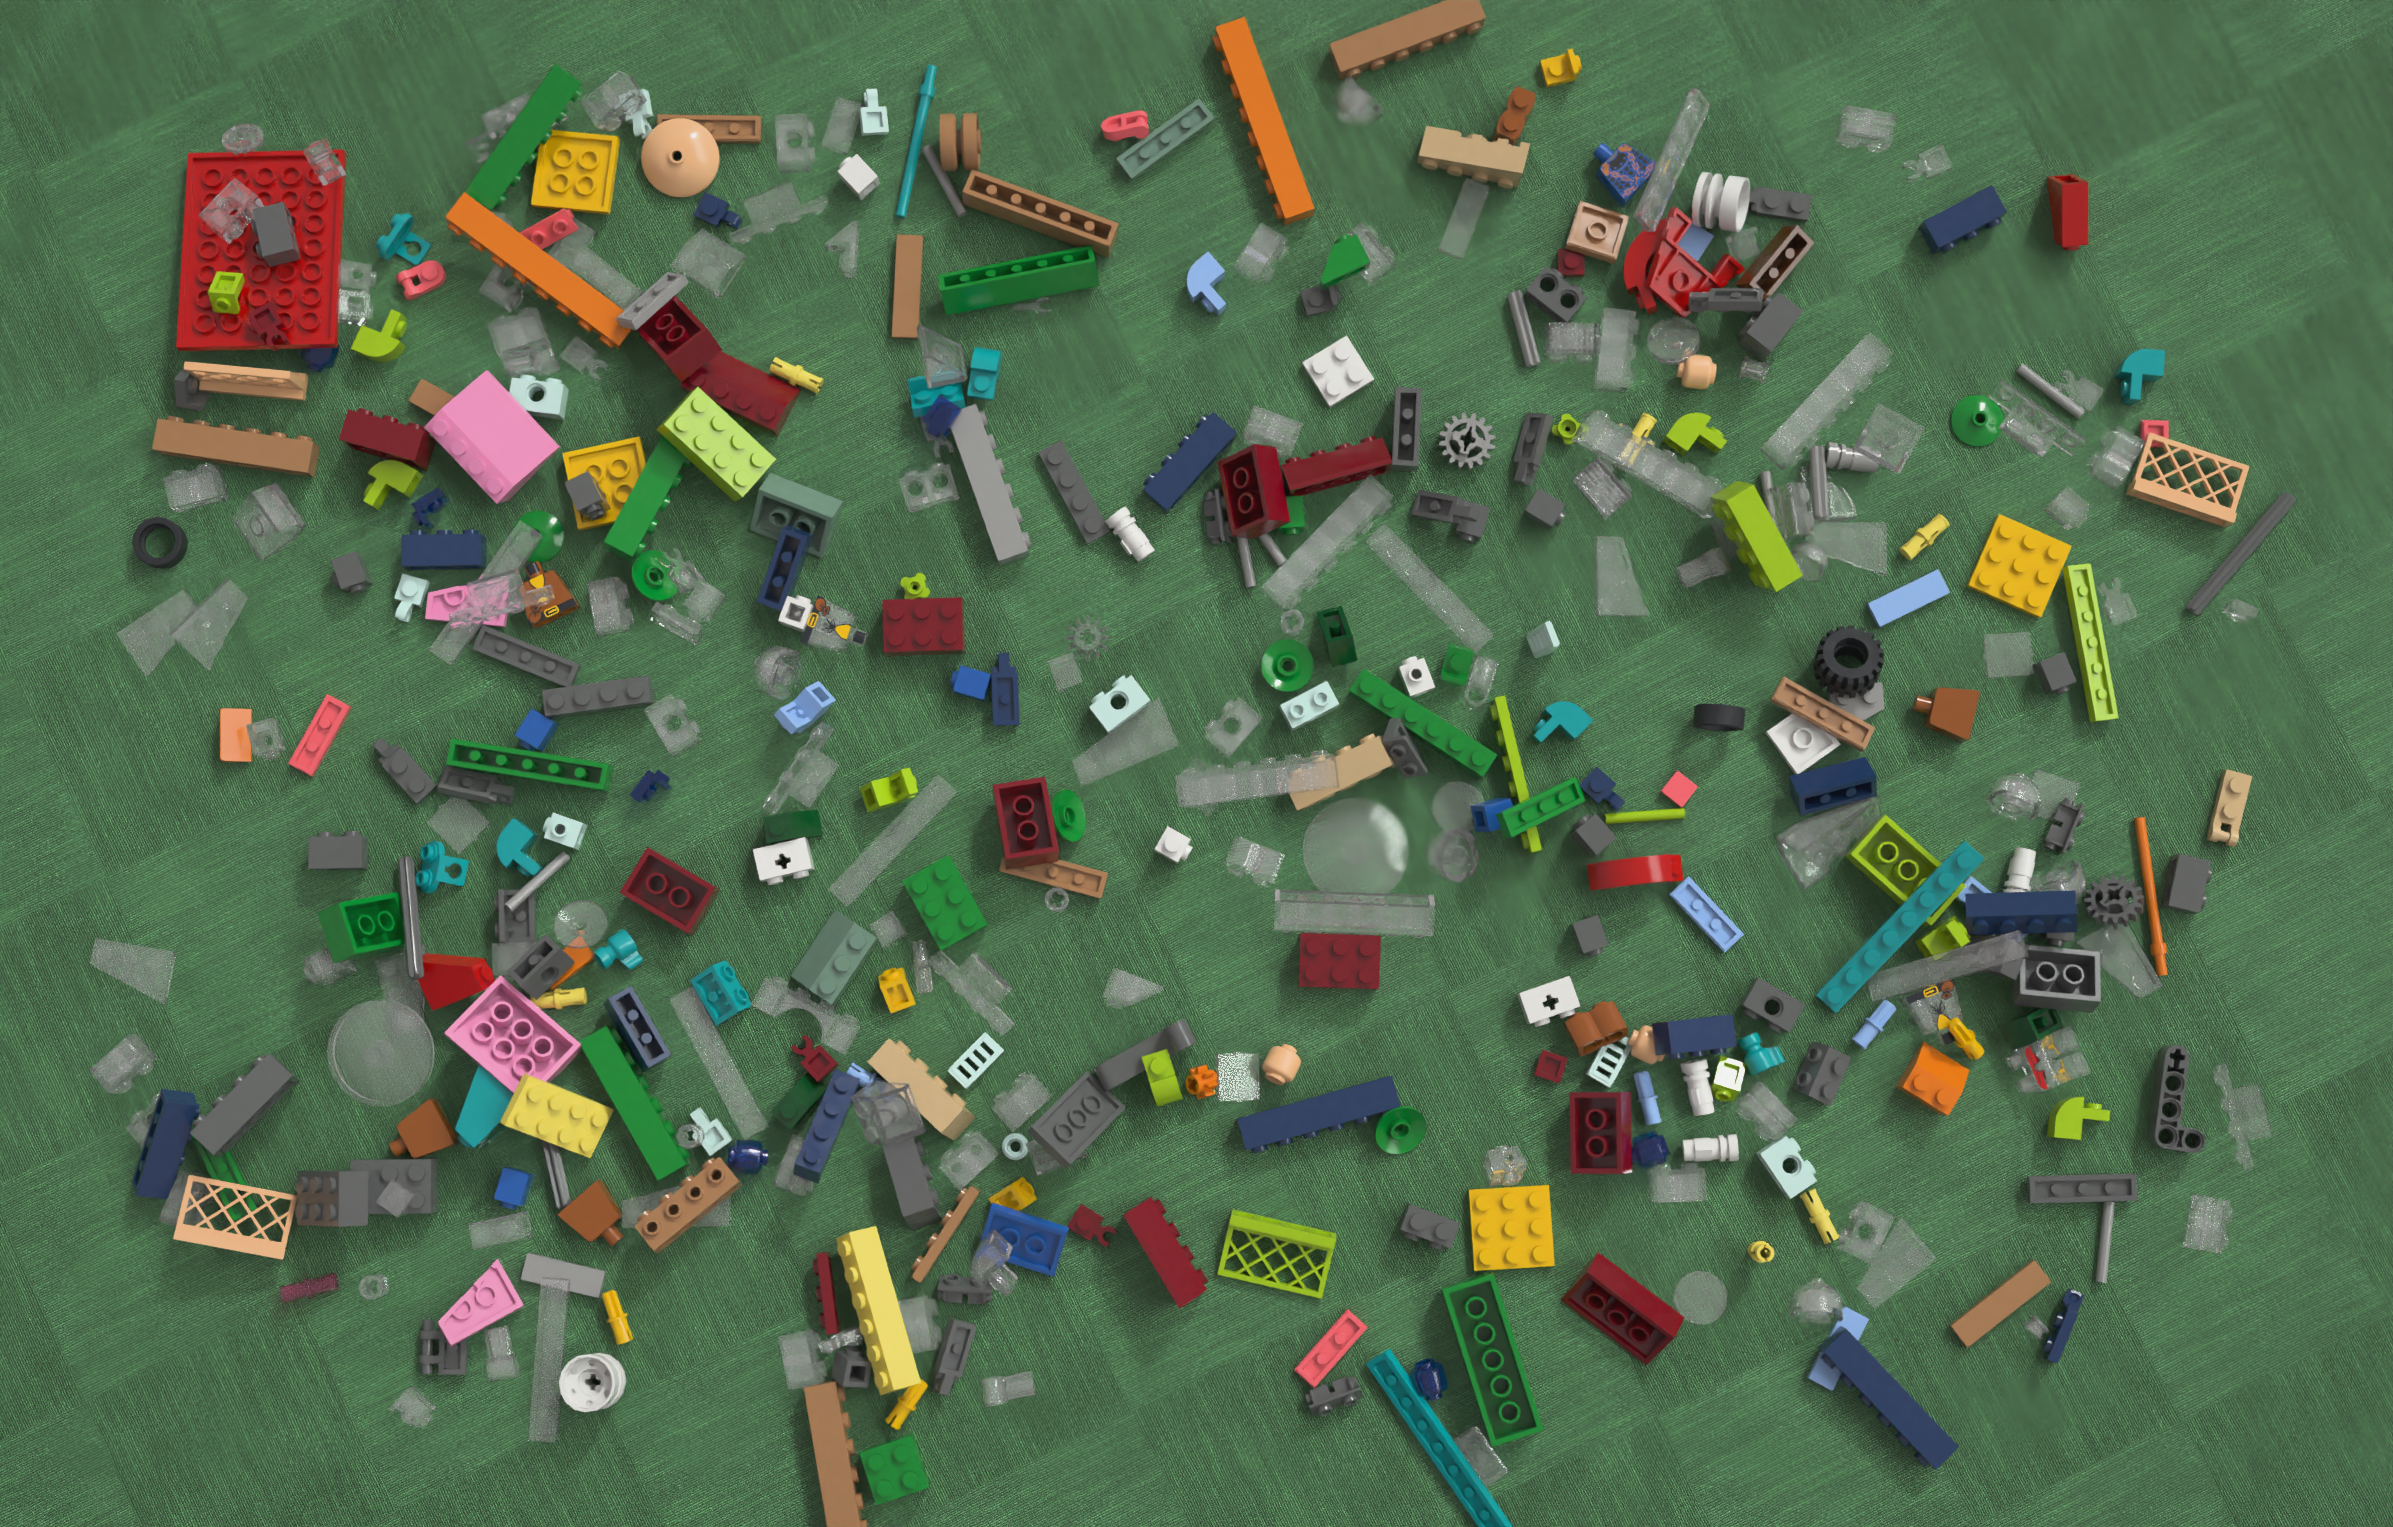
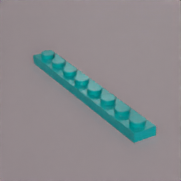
[1816,840,1985,1013]
[1366,1348,1513,1527]

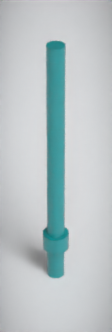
[896,65,937,218]

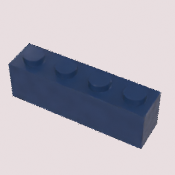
[1143,412,1237,514]
[1965,890,2077,935]
[793,1069,860,1184]
[131,1089,200,1199]

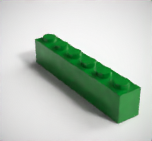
[465,62,583,211]
[938,245,1100,315]
[603,435,691,562]
[1348,668,1497,780]
[446,738,614,792]
[579,1025,690,1181]

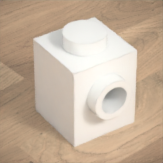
[838,154,880,200]
[778,595,814,632]
[1398,656,1435,698]
[1154,826,1193,864]

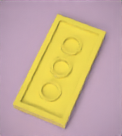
[500,1073,614,1158]

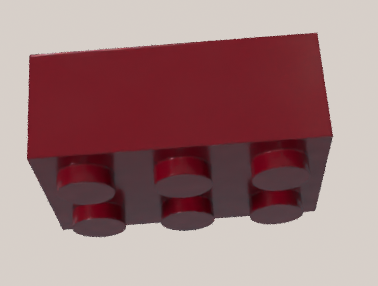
[636,295,722,382]
[339,408,436,471]
[1218,444,1291,539]
[882,597,966,656]
[992,777,1059,870]
[620,847,720,935]
[1298,933,1381,990]
[1569,1092,1632,1174]

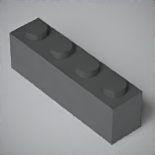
[542,676,656,720]

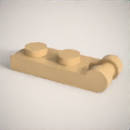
[2207,769,2252,847]

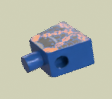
[1593,143,1659,207]

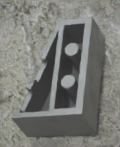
[882,1133,943,1231]

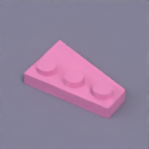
[425,574,512,628]
[437,1259,524,1347]

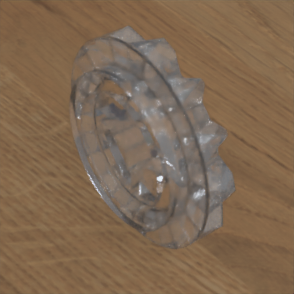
[221,124,265,156]

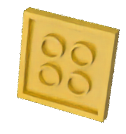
[531,130,620,215]
[562,436,646,531]
[1966,514,2072,619]
[1468,1185,1555,1271]

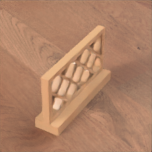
[184,361,308,401]
[2126,432,2249,528]
[173,1175,297,1260]

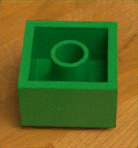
[860,1432,930,1505]

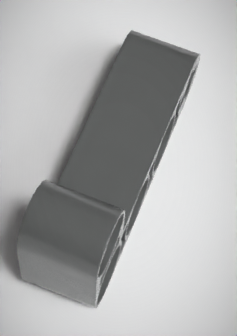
[1093,1018,1197,1092]
[2147,1045,2206,1153]

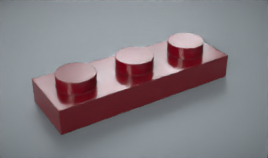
[813,1251,840,1335]

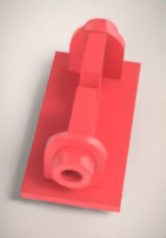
[520,209,579,249]

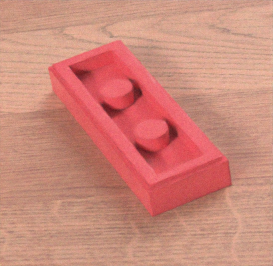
[288,694,352,777]
[1294,1309,1368,1388]

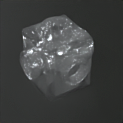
[1483,1145,1527,1186]

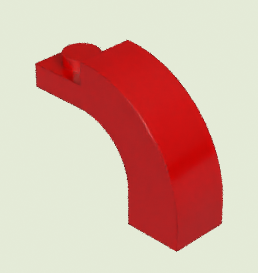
[1624,218,1667,315]
[1587,854,1684,891]

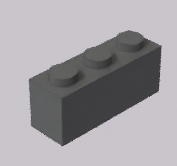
[1390,387,1422,472]

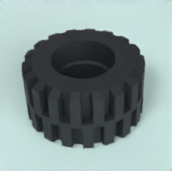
[1813,625,1884,698]

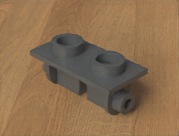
[1203,489,1234,545]
[2044,798,2085,855]
[937,1274,994,1305]
[1305,1376,1363,1416]

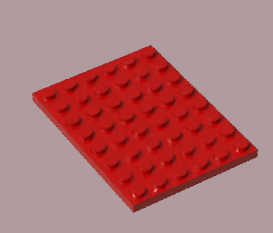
[176,149,346,351]

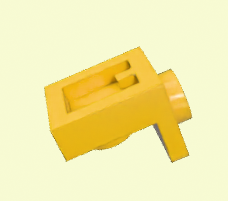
[1540,49,1582,88]
[878,967,916,1013]
[989,1177,1037,1211]

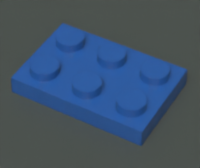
[977,1203,1069,1277]

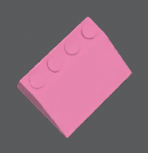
[424,370,560,504]
[444,975,581,1094]

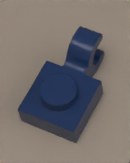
[693,192,742,229]
[1580,767,1625,811]

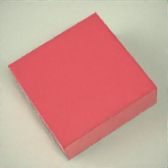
[2140,420,2169,448]
[1660,770,1698,808]

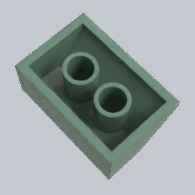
[750,473,843,558]
[791,910,879,1005]

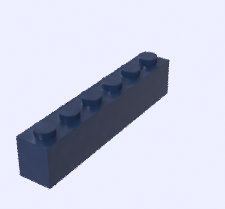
[1237,1076,1401,1154]
[1818,1326,1959,1469]

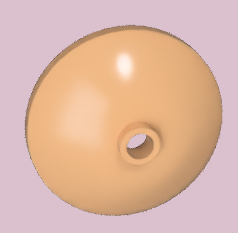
[641,118,720,198]

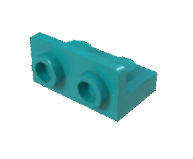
[907,370,965,418]
[690,960,752,1026]

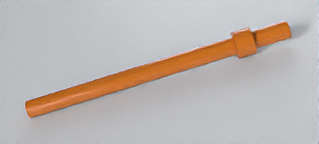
[2134,817,2168,976]

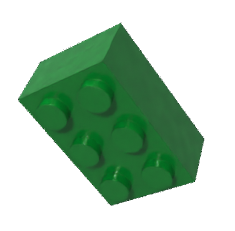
[902,855,989,952]
[317,892,405,963]

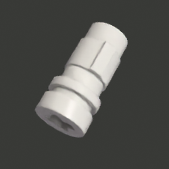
[1105,506,1155,563]
[2003,847,2036,892]
[1680,1058,1715,1116]
[1682,1134,1739,1162]

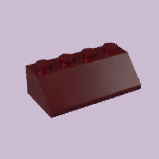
[680,351,801,436]
[1281,436,1392,496]
[1123,1196,1209,1309]
[1561,1252,1685,1365]

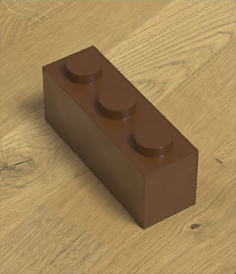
[1735,225,1814,302]

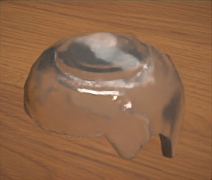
[1790,542,1828,582]

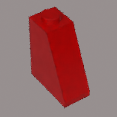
[2047,174,2088,250]
[417,953,495,1011]

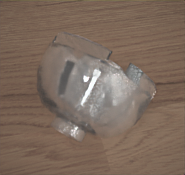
[1334,75,1385,127]
[753,646,803,700]
[1985,773,2042,822]
[1426,828,1479,882]
[2030,859,2086,904]
[1789,1279,1844,1324]

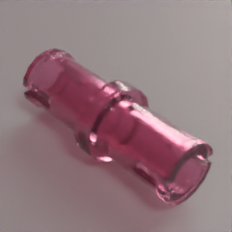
[280,1273,339,1303]

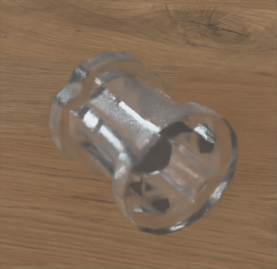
[1738,355,1770,384]
[1280,609,1304,636]
[1045,887,1070,913]
[359,1274,389,1300]

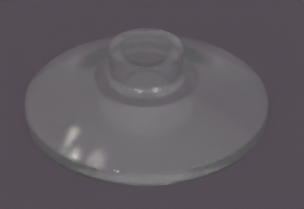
[554,900,607,948]

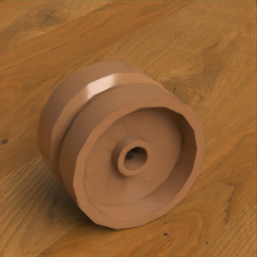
[940,113,982,172]

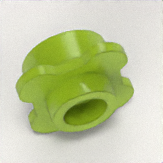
[1552,414,1583,445]
[900,573,930,599]

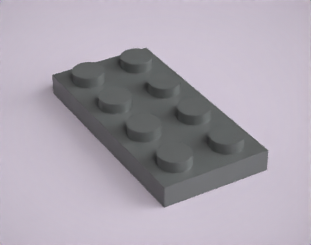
[1027,1071,1126,1170]

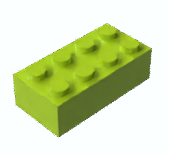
[656,387,776,502]
[1710,481,1803,592]
[1845,814,1966,927]

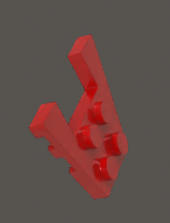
[1645,207,1745,318]

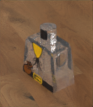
[800,595,868,653]
[1900,979,1963,1046]

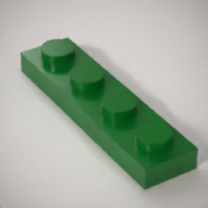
[1496,777,1585,839]
[191,1123,258,1222]

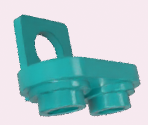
[376,213,431,266]
[415,841,469,894]

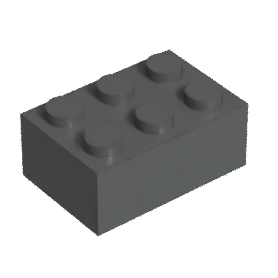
[2012,944,2101,1013]
[350,1158,438,1214]
[295,1170,368,1227]

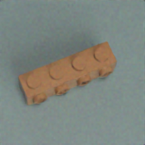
[634,1157,743,1254]

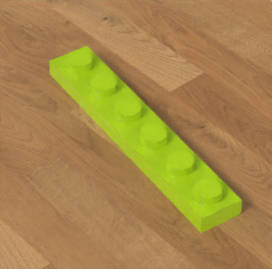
[2062,563,2119,723]
[1489,695,1542,854]

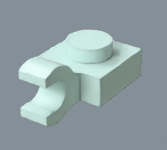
[621,89,653,140]
[859,89,889,136]
[394,573,430,623]
[690,1107,733,1156]

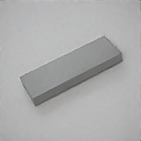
[616,272,689,330]
[521,1253,607,1298]

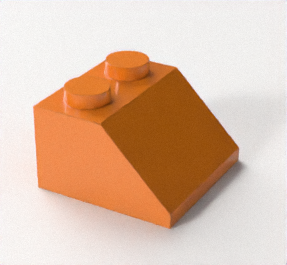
[1896,1042,1969,1116]

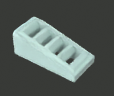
[1526,621,1560,658]
[947,1032,1004,1089]
[1585,1037,1631,1088]

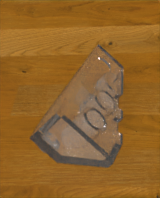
[1777,796,1882,889]

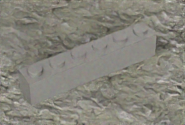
[946,404,1032,565]

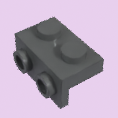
[1382,718,1428,778]
[494,889,537,944]
[1792,1042,1851,1107]

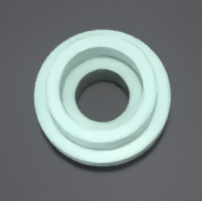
[1002,1133,1029,1160]

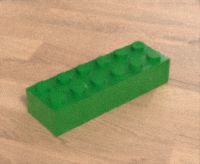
[1440,1272,1544,1447]

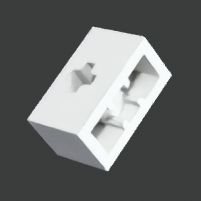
[753,837,815,885]
[1517,976,1580,1027]

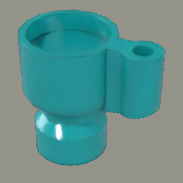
[593,929,644,970]
[1738,1032,1785,1076]

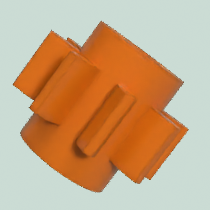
[1185,1065,1219,1100]

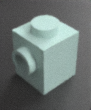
[543,813,588,850]

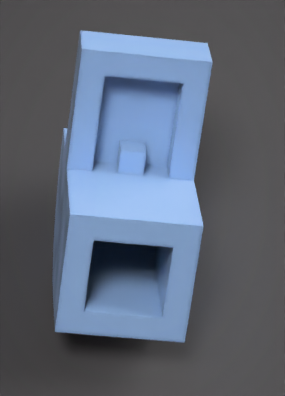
[1187,252,1226,316]
[774,681,836,735]

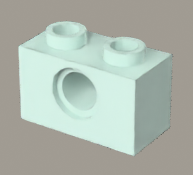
[509,375,569,420]
[1089,675,1151,734]
[1279,681,1339,732]
[1756,1135,1817,1199]

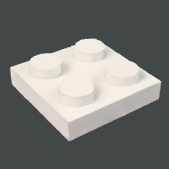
[1302,336,1374,408]
[1765,714,1841,775]

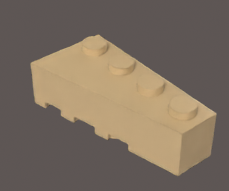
[1417,126,1530,189]
[1284,734,1396,811]
[868,1038,976,1141]

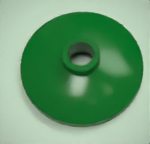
[1951,395,2003,447]
[511,511,564,563]
[631,550,681,601]
[1261,639,1314,692]
[1051,789,1086,842]
[1375,1106,1426,1154]

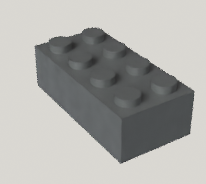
[190,1054,299,1158]

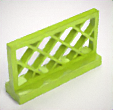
[1218,1209,1336,1299]

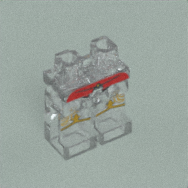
[2005,1026,2091,1094]

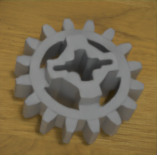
[1438,412,1496,470]

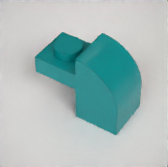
[967,347,1003,401]
[2114,349,2165,405]
[1531,701,1594,745]
[497,818,544,877]

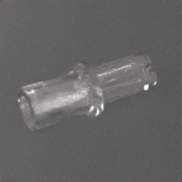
[911,940,933,994]

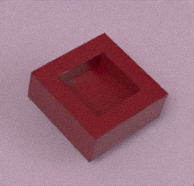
[1557,249,1584,277]
[1533,1049,1568,1083]

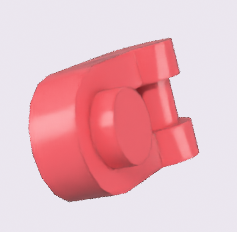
[1101,110,1149,141]
[395,260,446,301]

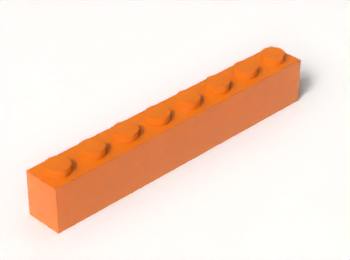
[1212,17,1315,225]
[445,192,633,349]

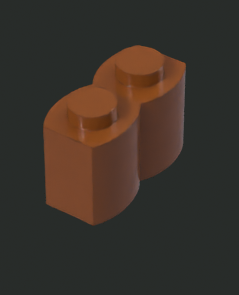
[1494,86,1535,146]
[1565,1001,1628,1056]

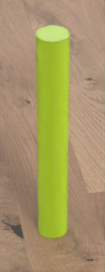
[1604,808,1685,824]

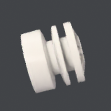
[1692,172,1750,232]
[559,1353,626,1412]

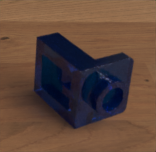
[922,394,962,438]
[411,487,449,529]
[630,770,673,803]

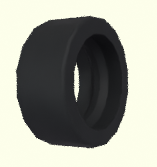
[132,517,188,569]
[1693,704,1745,731]

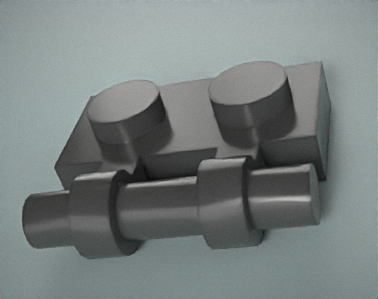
[419,1319,469,1375]

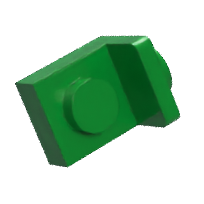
[1440,643,1474,687]

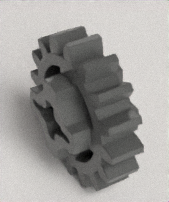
[2084,874,2145,930]

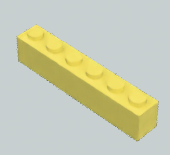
[836,1226,921,1395]

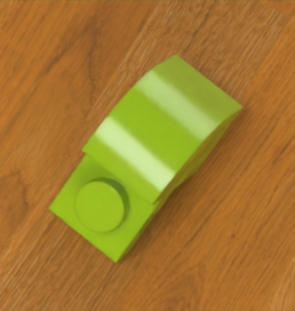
[351,309,407,362]
[1663,413,1727,456]
[363,460,423,510]
[860,767,918,813]
[1915,916,1971,963]
[1142,1048,1183,1107]
[2047,1097,2110,1140]

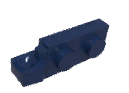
[991,653,1020,726]
[2042,1289,2085,1364]

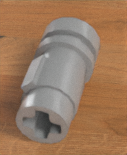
[1824,442,1880,473]

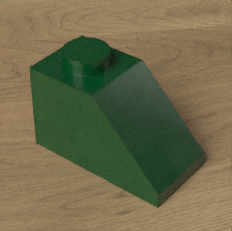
[1316,606,1357,667]
[763,810,823,845]
[2001,1008,2063,1050]
[771,1072,827,1130]

